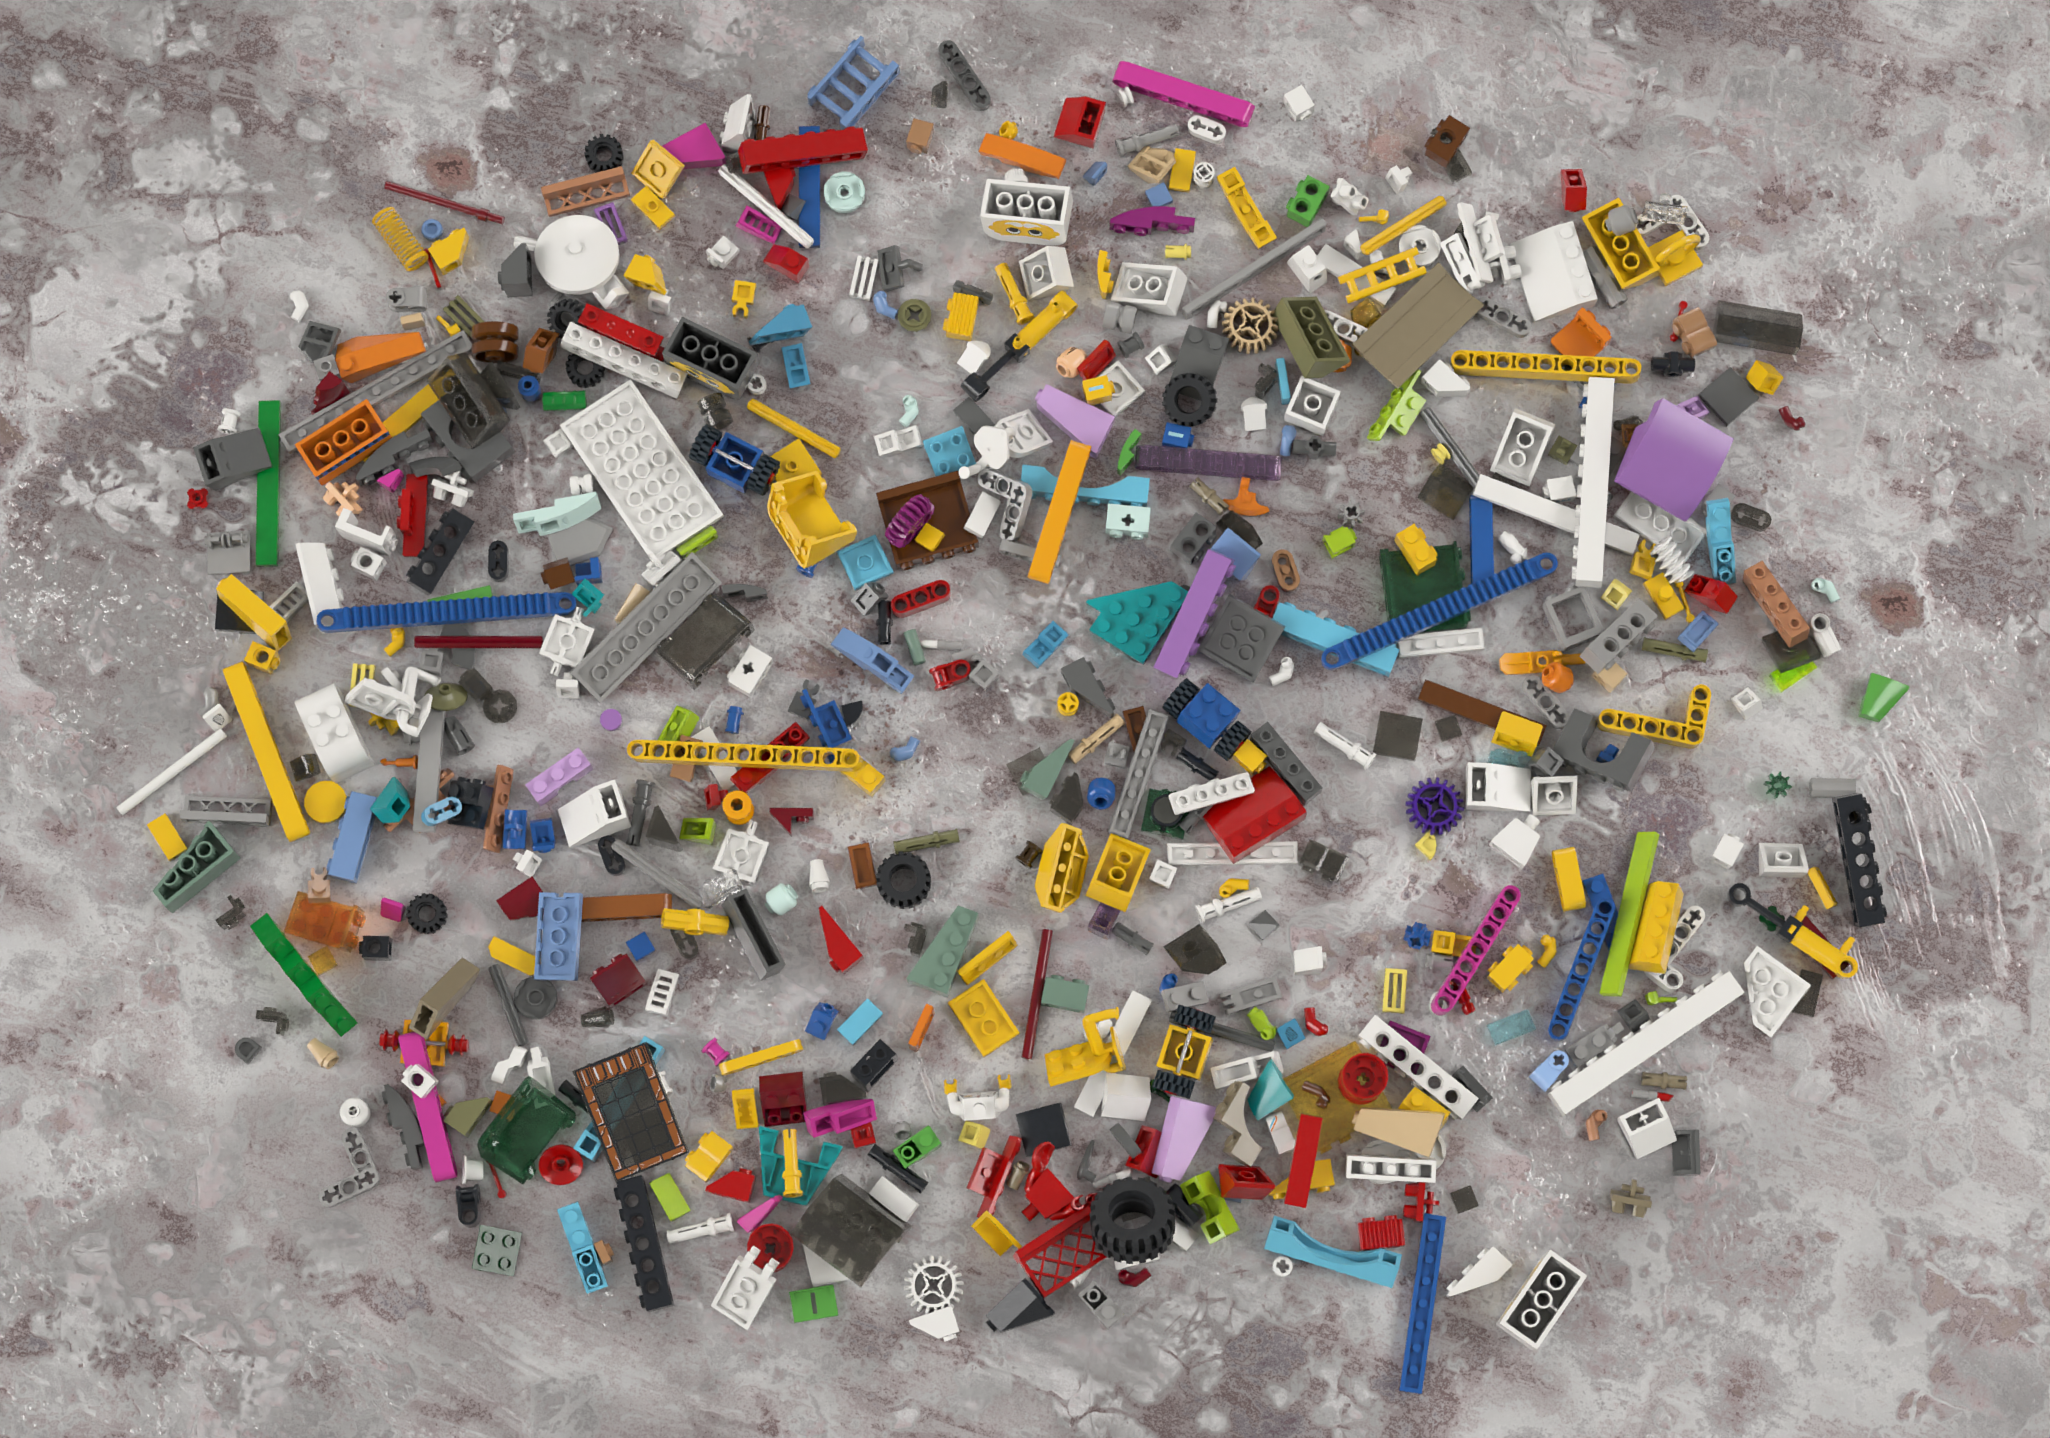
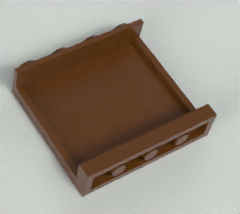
[876,471,979,571]

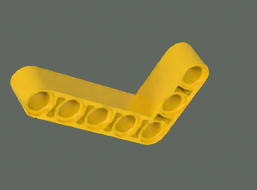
[1596,684,1711,749]

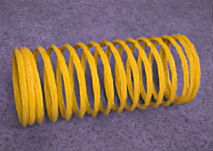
[372,207,429,271]

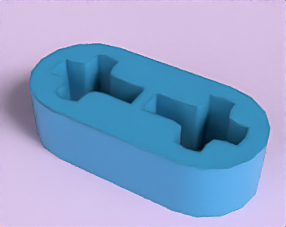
[421,797,462,826]

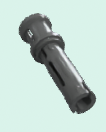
[626,779,655,846]

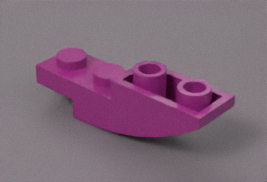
[1109,206,1195,237]

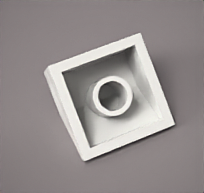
[1019,246,1074,301]

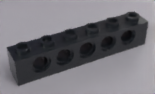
[1832,793,1887,928]
[614,1175,675,1312]

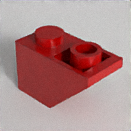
[1684,574,1738,614]

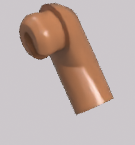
[1586,1109,1607,1141]

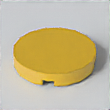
[304,781,347,824]

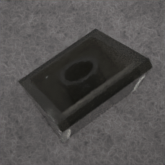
[1417,463,1474,520]
[646,805,683,852]

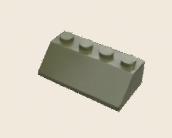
[1272,296,1350,379]

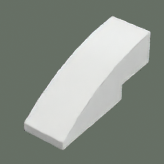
[1210,1051,1284,1089]

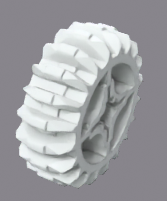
[904,1255,964,1314]

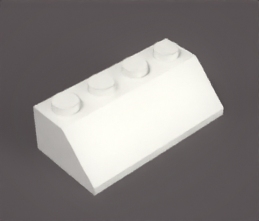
[295,543,344,634]

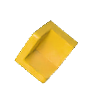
[1746,360,1784,395]

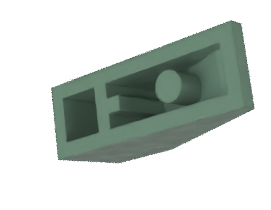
[1020,739,1075,800]

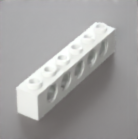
[560,322,688,399]
[1357,1015,1479,1120]

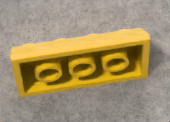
[1582,197,1660,290]
[1628,881,1684,974]

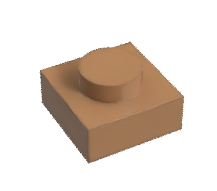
[594,1240,614,1265]

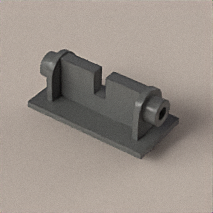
[1452,1066,1493,1112]

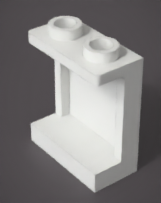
[335,508,398,556]

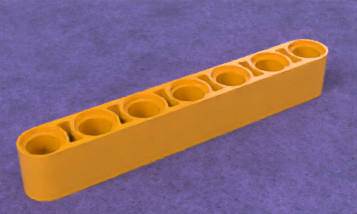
[1028,440,1092,584]

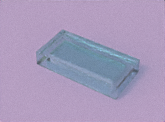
[1487,1009,1536,1046]

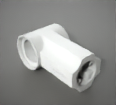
[1807,613,1841,658]

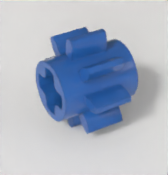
[1403,922,1432,950]

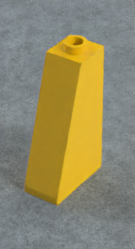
[216,574,292,652]

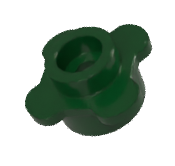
[1759,906,1785,932]

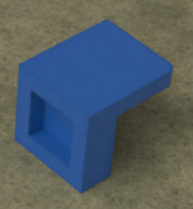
[575,557,603,586]

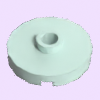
[823,171,865,213]

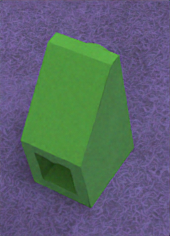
[893,1125,942,1169]

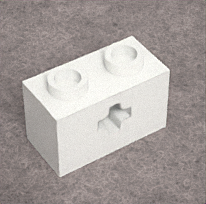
[727,645,774,698]

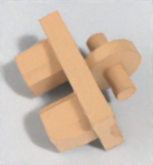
[322,482,363,516]

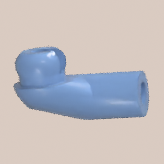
[873,291,898,320]
[1280,425,1297,456]
[890,736,920,761]

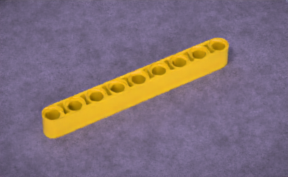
[1451,350,1641,384]
[223,661,311,842]

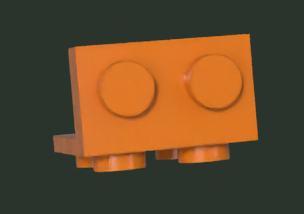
[1550,307,1612,357]

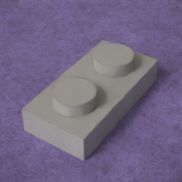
[1161,981,1209,1013]

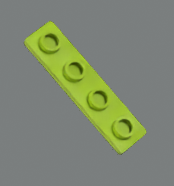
[1367,369,1426,441]

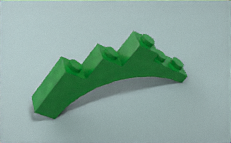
[250,913,358,1037]

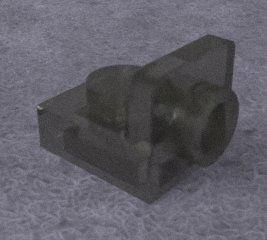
[1254,363,1278,400]
[904,922,927,958]

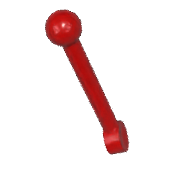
[423,248,441,289]
[1670,301,1688,342]
[485,1155,507,1199]

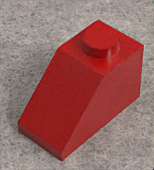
[763,168,796,211]
[1561,169,1587,212]
[763,244,809,283]
[705,1168,756,1203]

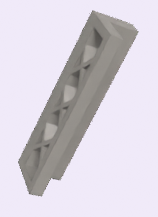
[180,796,272,826]

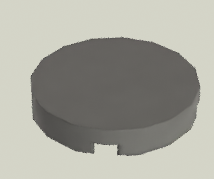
[514,976,558,1020]

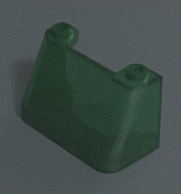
[477,1076,576,1184]

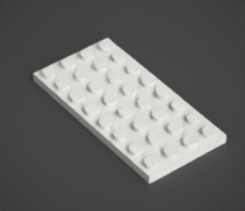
[560,379,724,560]

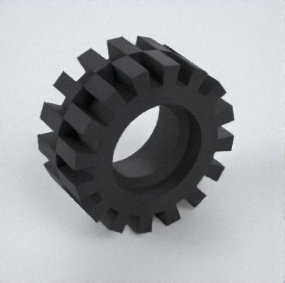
[584,134,624,173]
[547,299,586,339]
[565,353,605,388]
[406,893,448,934]

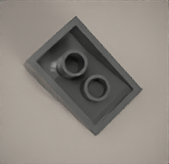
[1169,325,1229,401]

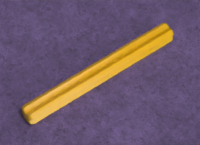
[1360,196,1447,255]
[747,398,841,458]

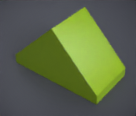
[679,818,716,845]

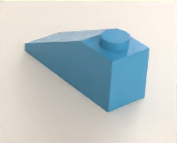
[749,304,812,345]

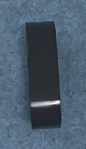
[488,540,509,582]
[598,835,626,876]

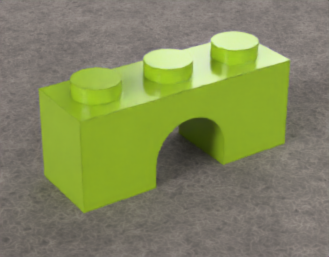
[1180,1170,1240,1245]

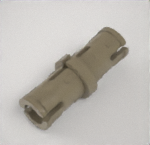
[1189,477,1229,516]
[1641,1072,1687,1090]

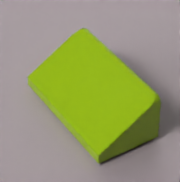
[676,525,718,560]
[658,705,699,741]
[649,1173,691,1222]

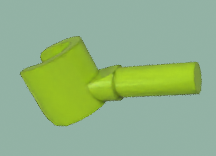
[1645,991,1677,1005]

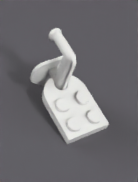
[959,409,1053,479]
[345,666,441,737]

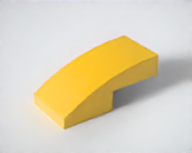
[1431,930,1477,958]

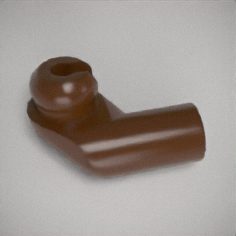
[1302,1080,1331,1109]

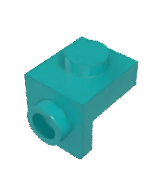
[572,579,604,617]

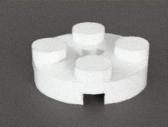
[1398,225,1441,268]

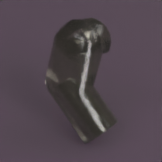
[1613,415,1643,431]

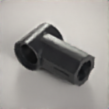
[1166,1183,1203,1228]

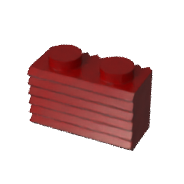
[1357,1215,1405,1251]

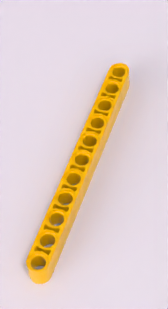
[627,740,863,772]

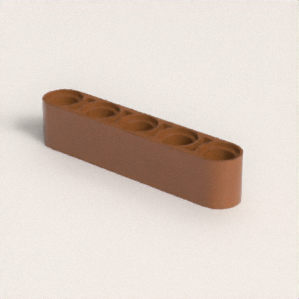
[581,893,672,922]

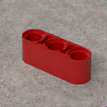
[891,580,951,618]

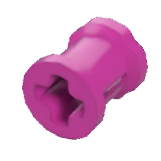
[701,1038,730,1067]

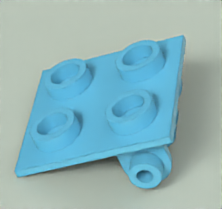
[923,426,976,476]

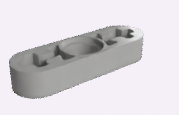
[1476,297,1531,338]
[999,540,1061,568]
[1522,675,1570,729]

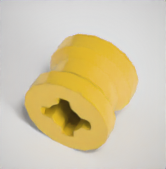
[1057,692,1079,717]

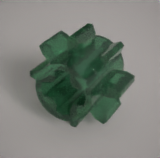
[1763,771,1792,800]

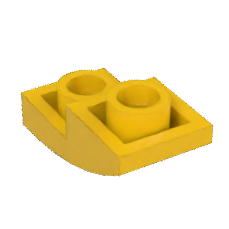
[1097,250,1114,299]

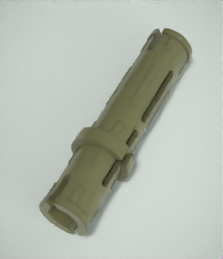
[1641,637,1708,663]
[893,829,960,854]

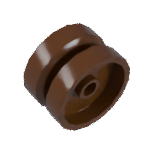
[472,321,519,363]

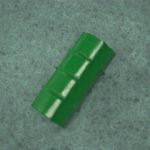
[543,390,587,412]

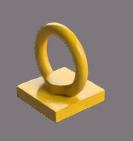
[1648,230,1703,287]

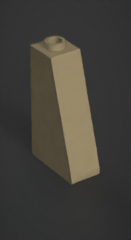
[409,957,480,1040]

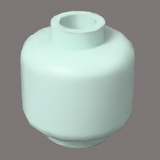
[765,883,798,916]

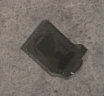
[216,895,246,930]
[256,1007,289,1037]

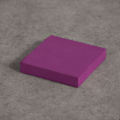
[1376,1020,1431,1075]

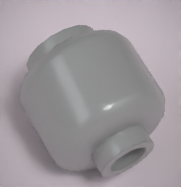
[1605,205,1638,236]

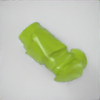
[1246,1006,1277,1040]

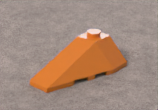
[335,332,426,384]

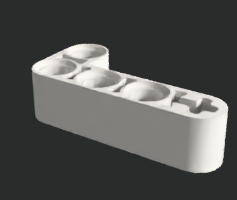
[1643,906,1705,992]

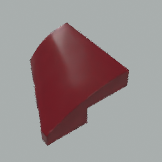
[311,371,350,415]
[496,876,544,921]

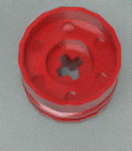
[1338,1053,1389,1105]
[747,1223,794,1273]

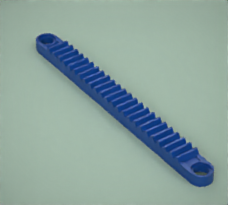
[1321,552,1558,671]
[316,592,576,633]

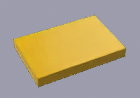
[948,979,1020,1058]

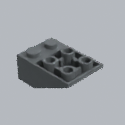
[193,428,272,491]

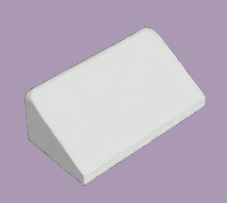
[1172,1217,1199,1252]

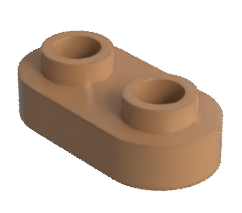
[1272,549,1300,592]

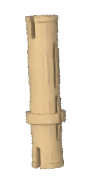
[1068,714,1125,764]

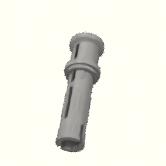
[1115,123,1179,157]

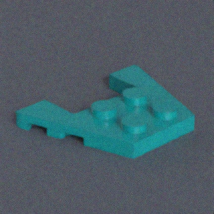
[759,1126,843,1206]

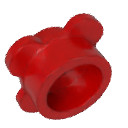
[187,488,208,509]

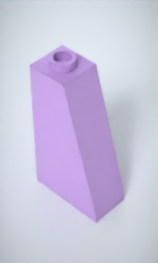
[1035,384,1115,459]
[1152,1096,1216,1183]

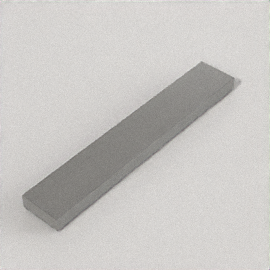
[413,708,445,833]
[1108,709,1170,838]

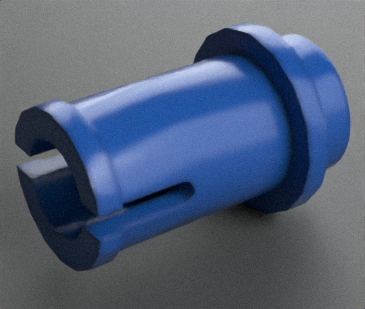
[725,706,744,734]

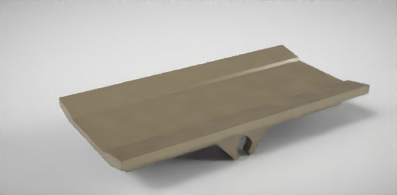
[1352,262,1484,388]

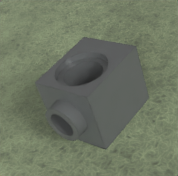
[1526,746,1564,777]

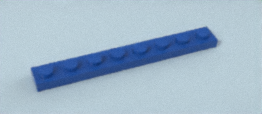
[1399,1213,1446,1394]

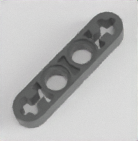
[939,40,991,111]

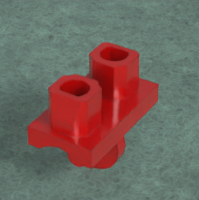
[1403,1182,1440,1223]

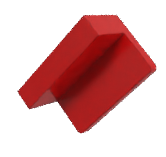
[1125,1125,1162,1179]

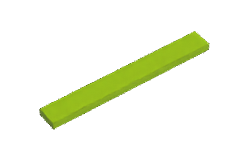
[1599,832,1660,997]

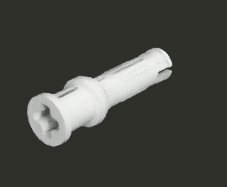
[1314,722,1377,770]
[1195,887,1262,924]
[666,1212,735,1245]

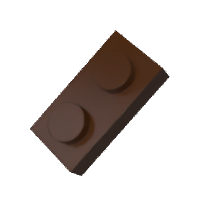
[1122,706,1146,753]

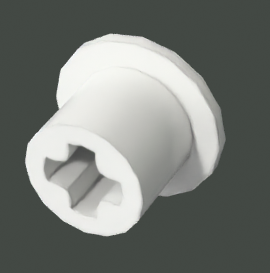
[462,1156,483,1184]

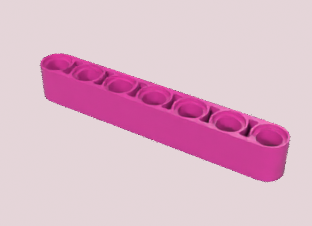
[1112,61,1255,127]
[1431,885,1521,1016]
[399,1032,458,1183]

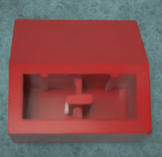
[1054,96,1106,149]

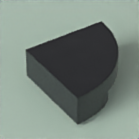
[841,700,863,727]

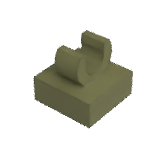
[1548,435,1578,465]

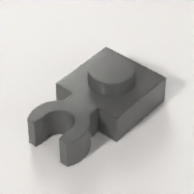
[788,679,820,721]

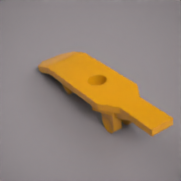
[1499,650,1585,675]

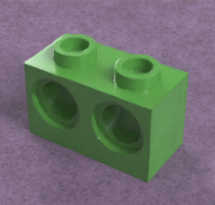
[1286,175,1330,227]

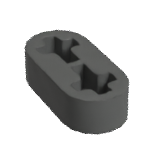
[1109,1123,1142,1159]

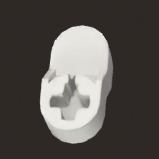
[491,1045,528,1085]

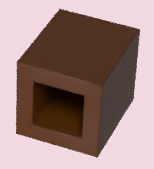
[541,557,575,590]

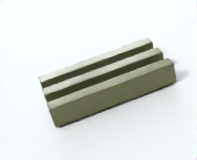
[443,295,484,339]

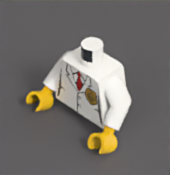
[944,1074,1012,1121]

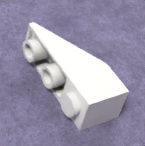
[1445,1246,1512,1298]

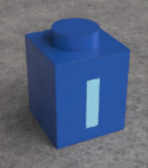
[1162,422,1194,453]

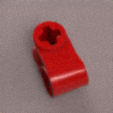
[1254,585,1280,619]
[929,659,972,691]

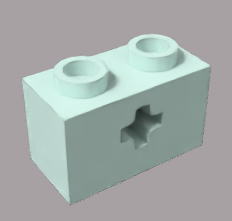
[1105,504,1151,540]

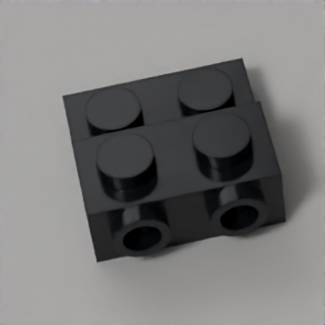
[447,777,494,830]

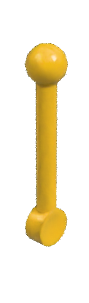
[1675,581,1695,623]

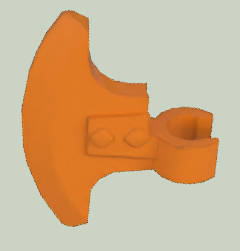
[1223,477,1269,516]

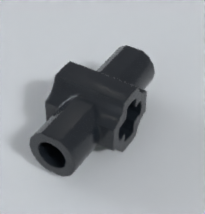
[1651,351,1695,377]

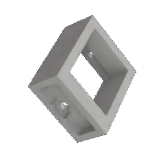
[1542,585,1604,652]

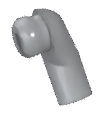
[951,648,982,667]
[198,687,219,718]

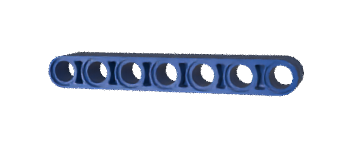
[1548,898,1615,1041]

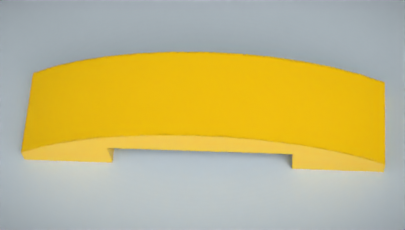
[1217,167,1277,249]

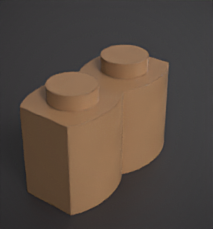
[1672,307,1717,358]

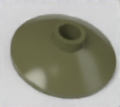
[424,683,468,711]

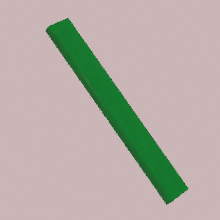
[256,400,281,567]

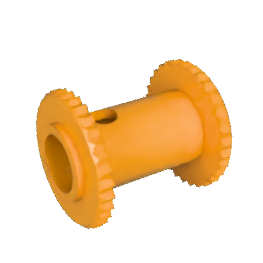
[722,790,755,825]

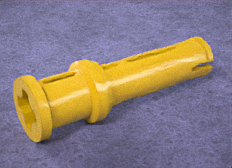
[995,263,1035,325]
[782,1129,803,1198]

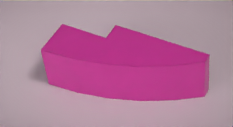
[803,1099,877,1138]

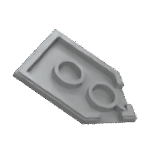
[548,517,613,566]

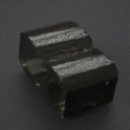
[1299,839,1349,884]

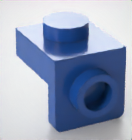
[530,818,556,853]
[805,1002,839,1040]

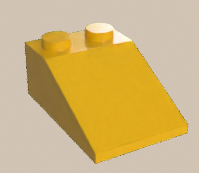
[1085,833,1151,912]

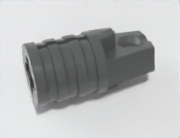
[444,716,475,755]

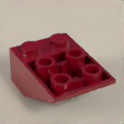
[590,953,647,1008]

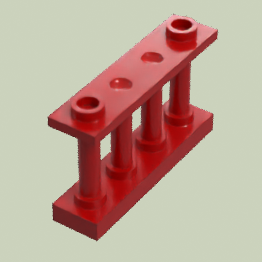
[578,303,665,362]

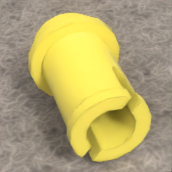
[1165,243,1191,260]

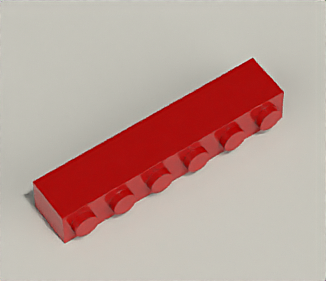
[738,126,868,174]

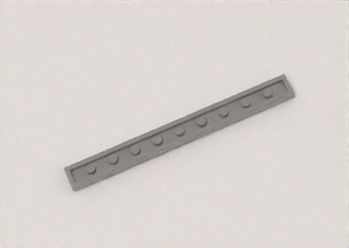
[278,330,472,454]

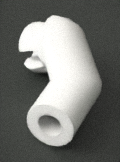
[290,290,309,322]
[1207,300,1227,328]
[1084,1019,1112,1042]

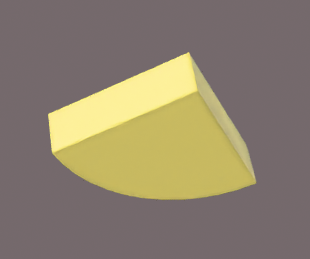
[1415,830,1437,861]

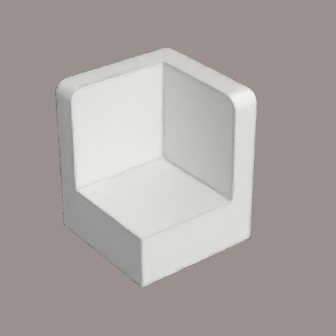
[592,275,629,309]

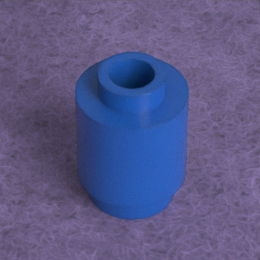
[518,376,542,402]

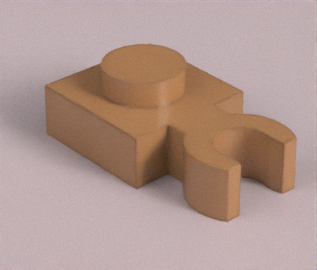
[308,867,331,903]

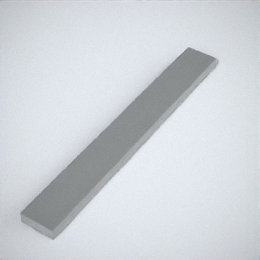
[1182,218,1327,320]

